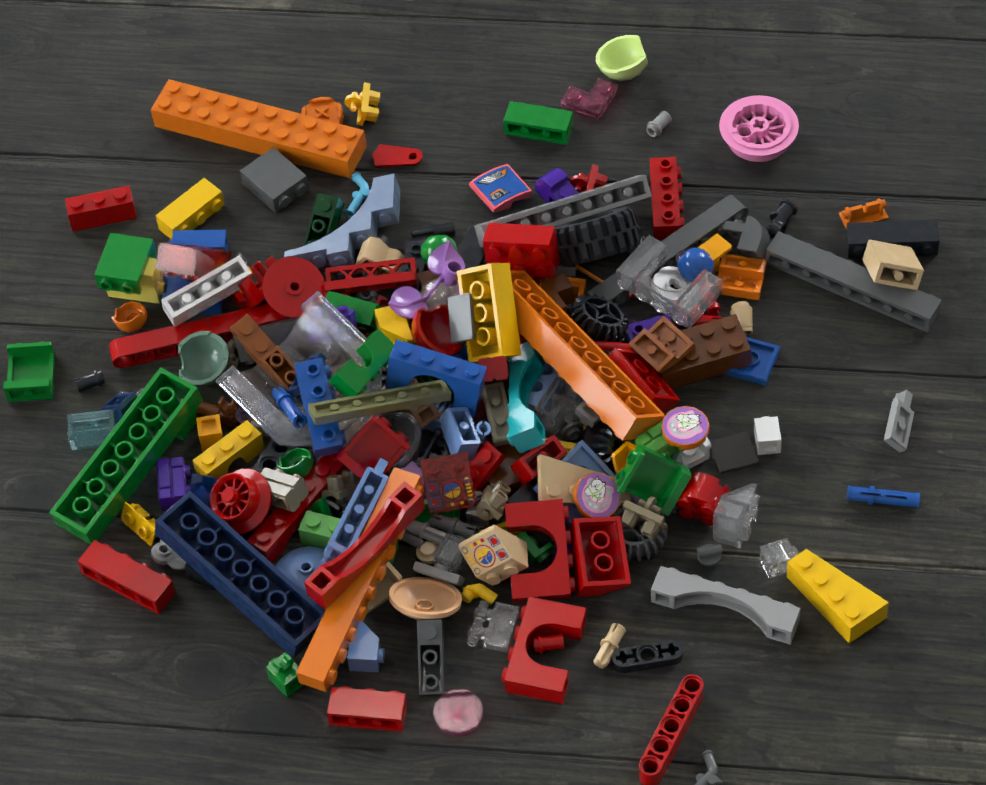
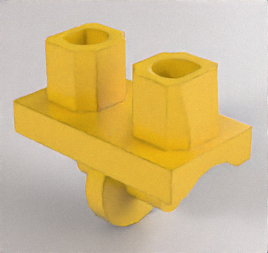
[345,82,380,126]

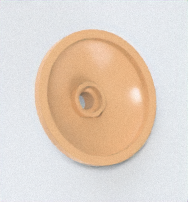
[389,577,462,620]

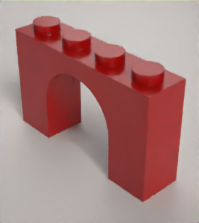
[505,499,575,603]
[501,597,587,704]

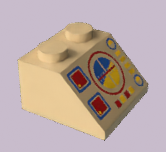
[458,525,528,586]

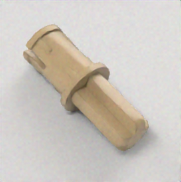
[594,623,626,669]

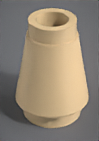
[730,301,753,337]

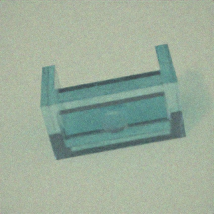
[67,409,117,450]

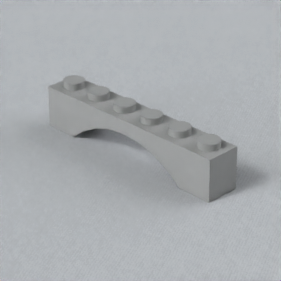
[651,566,800,645]

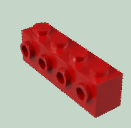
[650,157,685,241]

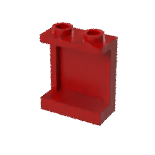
[336,415,411,479]

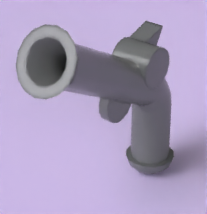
[694,750,723,785]

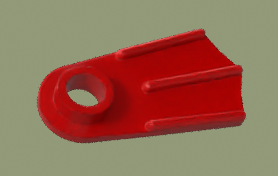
[372,144,423,167]

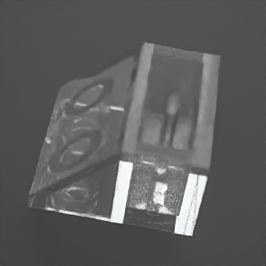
[713,483,760,549]

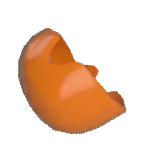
[111,301,147,333]

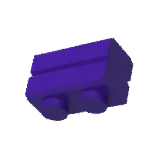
[156,457,193,511]

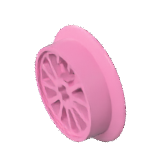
[719,95,799,162]

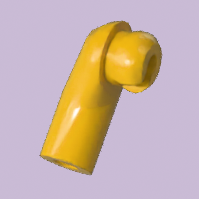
[461,583,498,605]

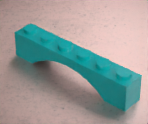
[507,342,545,453]

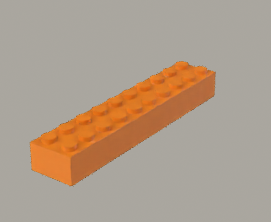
[151,79,367,179]
[510,270,665,440]

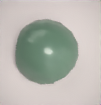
[178,331,230,387]

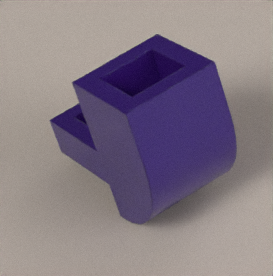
[534,168,579,203]

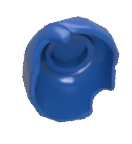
[678,247,714,284]

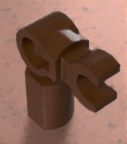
[196,396,241,429]

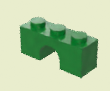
[328,329,395,397]

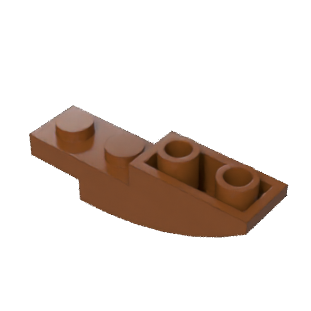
[230,314,296,392]

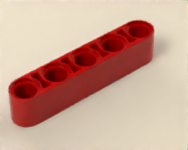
[639,674,704,785]

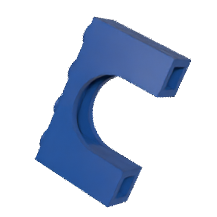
[162,230,229,314]
[385,340,487,418]

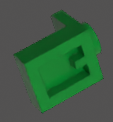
[517,531,553,566]

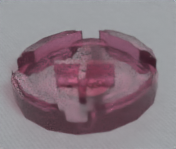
[433,689,483,737]

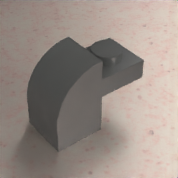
[723,216,770,260]

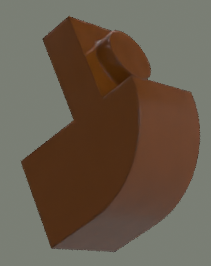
[540,272,574,314]

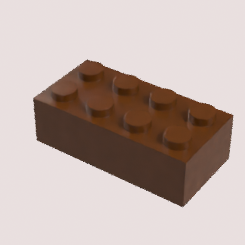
[658,314,752,389]

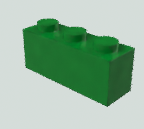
[503,101,573,145]

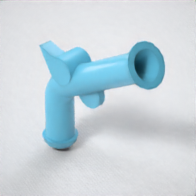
[343,172,370,219]

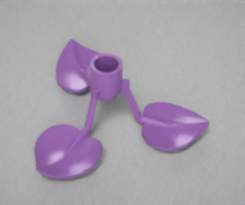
[388,241,465,319]

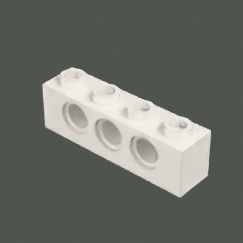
[161,255,252,327]

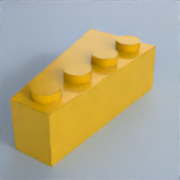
[786,549,889,643]

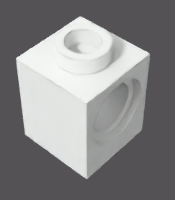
[754,416,781,455]

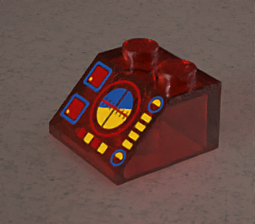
[420,452,477,514]

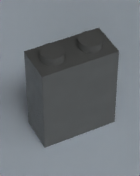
[240,147,309,213]

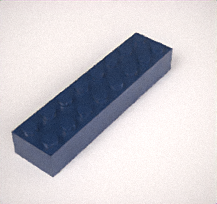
[155,491,325,659]

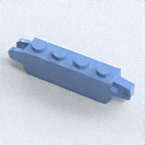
[319,458,389,567]

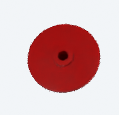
[262,257,325,318]
[210,469,271,534]

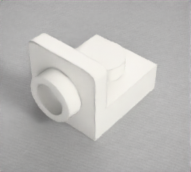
[682,437,711,469]

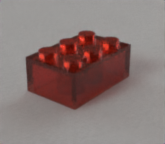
[155,242,232,280]

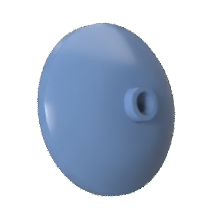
[275,546,333,607]

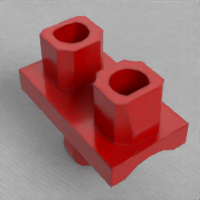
[570,164,608,193]

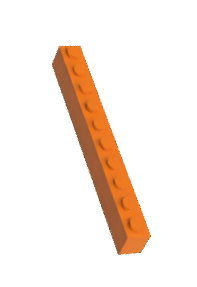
[296,467,424,692]

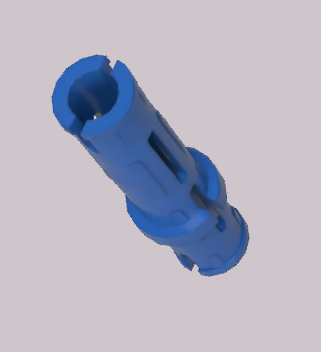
[272,386,307,429]
[846,485,920,508]

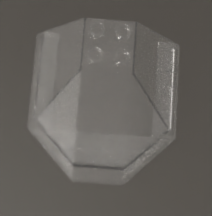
[216,291,382,447]

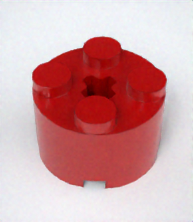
[676,472,730,526]

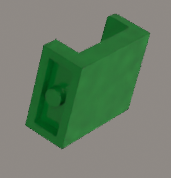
[94,233,156,295]
[3,341,56,402]
[615,444,692,516]

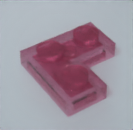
[561,78,618,120]

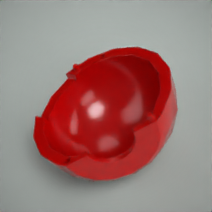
[411,304,463,356]

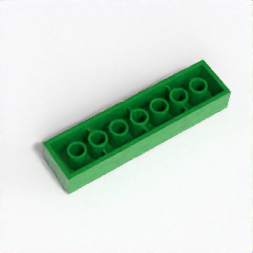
[49,367,203,545]

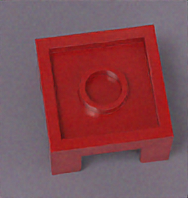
[230,256,276,310]

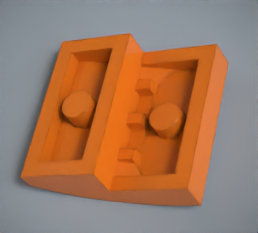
[715,254,767,300]

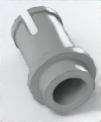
[646,111,672,137]

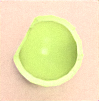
[596,35,648,81]

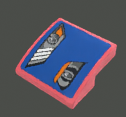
[469,164,532,213]

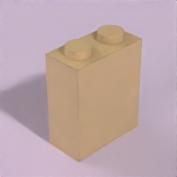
[862,240,924,290]

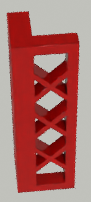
[324,257,418,294]

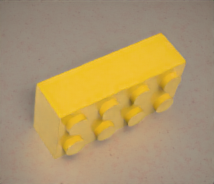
[457,263,522,363]

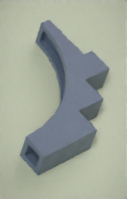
[284,174,401,268]

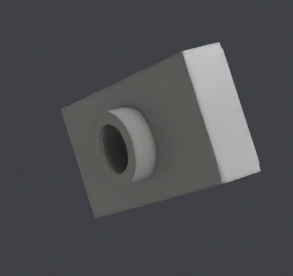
[413,561,465,587]

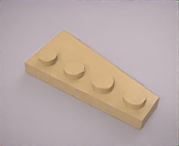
[537,454,631,507]

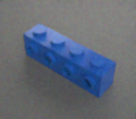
[294,358,347,458]

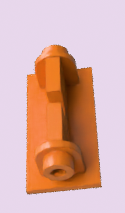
[839,198,889,228]

